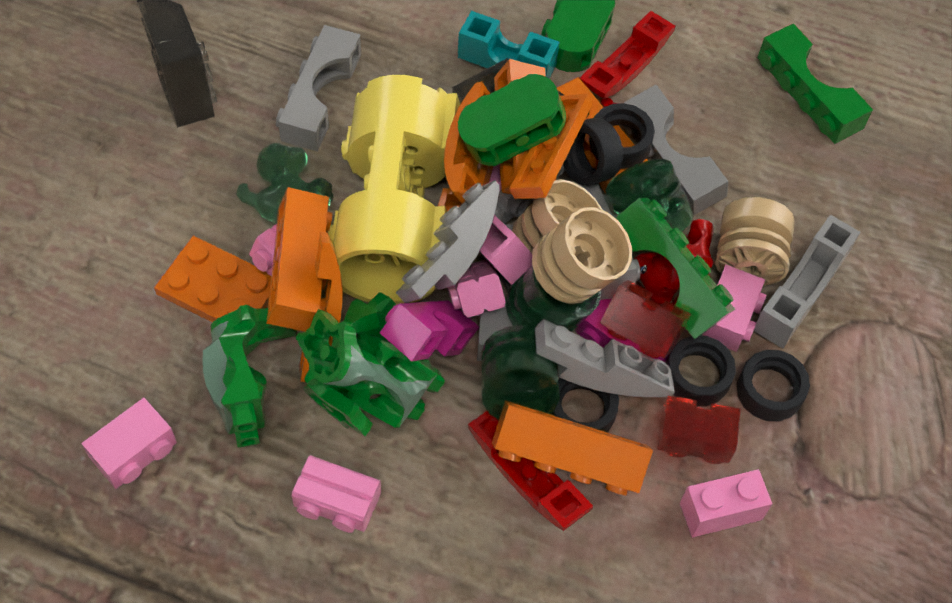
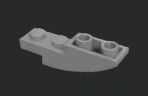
[396,180,500,303]
[535,319,675,398]

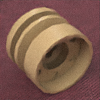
[512,179,603,254]
[715,197,795,286]
[532,207,632,304]

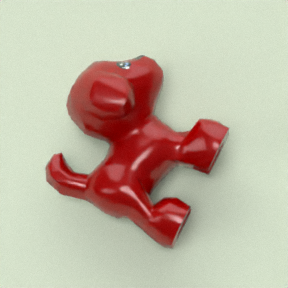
[634,216,714,305]

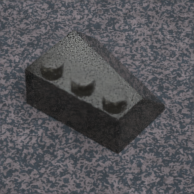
[136,0,217,128]

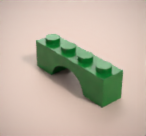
[757,23,873,144]
[615,198,736,339]

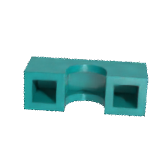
[458,11,560,79]

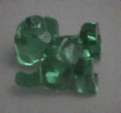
[236,142,334,225]

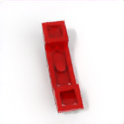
[579,11,676,99]
[468,404,593,531]

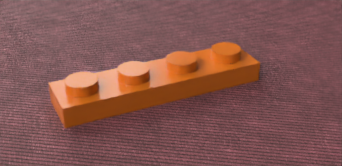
[509,94,593,199]

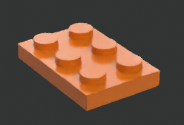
[154,236,271,322]

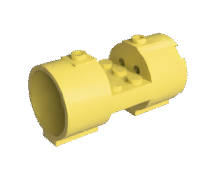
[328,75,461,305]

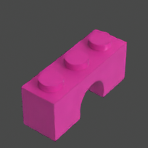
[380,300,479,361]

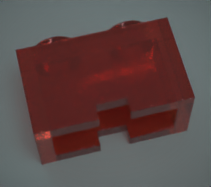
[600,280,691,359]
[657,395,741,464]

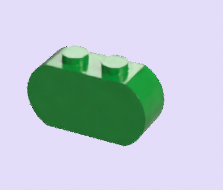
[541,0,616,72]
[458,74,566,166]

